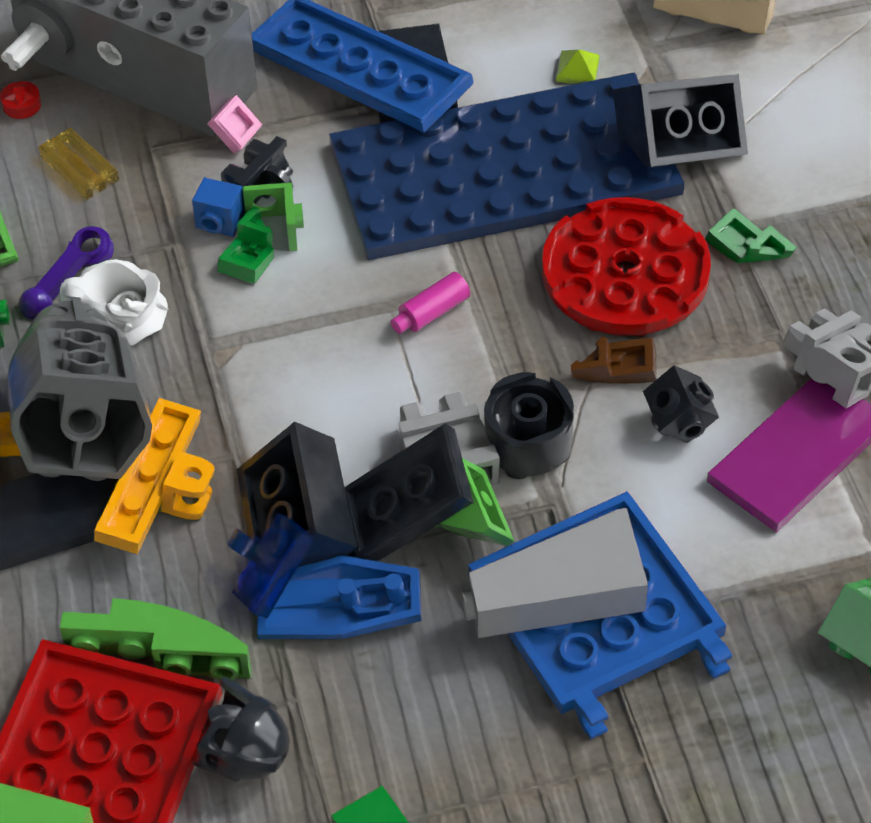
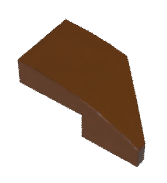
[571,336,657,384]

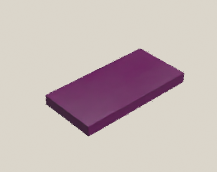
[707,378,871,533]

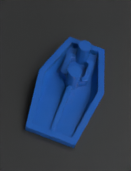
[257,555,422,639]

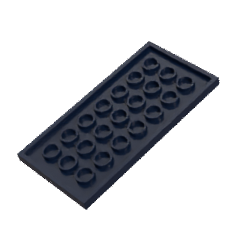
[329,72,684,260]

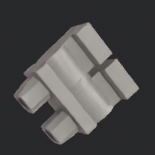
[783,308,871,408]
[399,392,500,485]

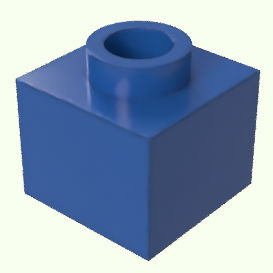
[192,177,245,237]

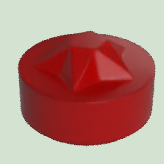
[0,81,42,119]

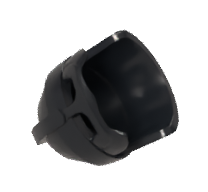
[192,677,290,782]

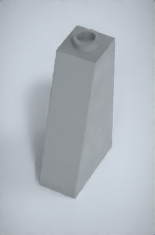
[462,508,648,638]

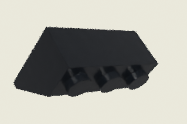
[613,74,748,167]
[236,421,357,580]

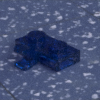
[227,513,314,619]

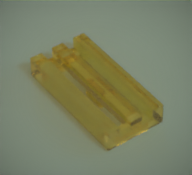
[38,127,120,200]

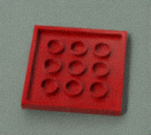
[0,639,222,823]

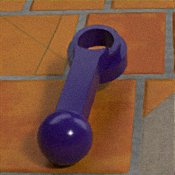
[19,226,114,319]

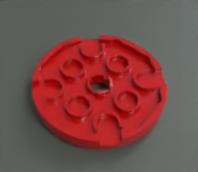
[542,197,711,336]

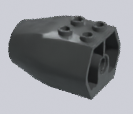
[7,297,152,481]

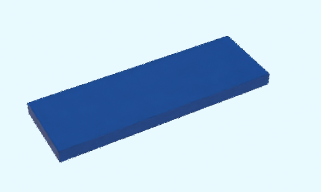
[252,0,474,133]

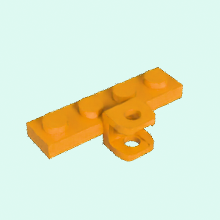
[94,398,215,555]

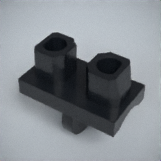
[221,136,294,204]

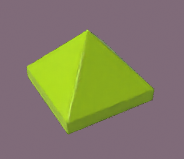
[556,49,600,84]

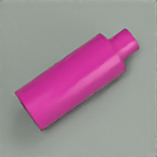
[390,272,470,334]

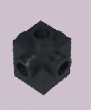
[642,365,719,443]

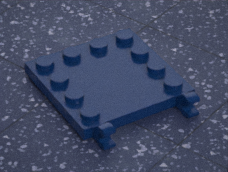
[468,491,732,740]

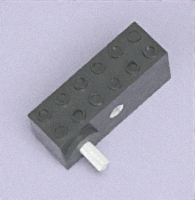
[1,0,257,138]

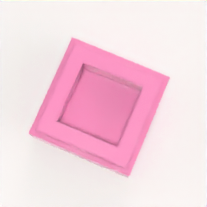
[207,95,262,153]

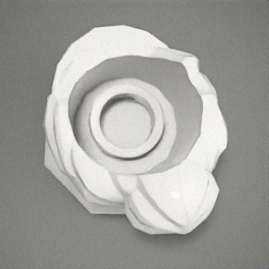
[60,259,168,345]

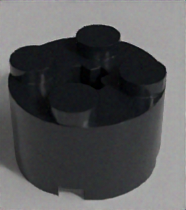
[484,372,574,479]

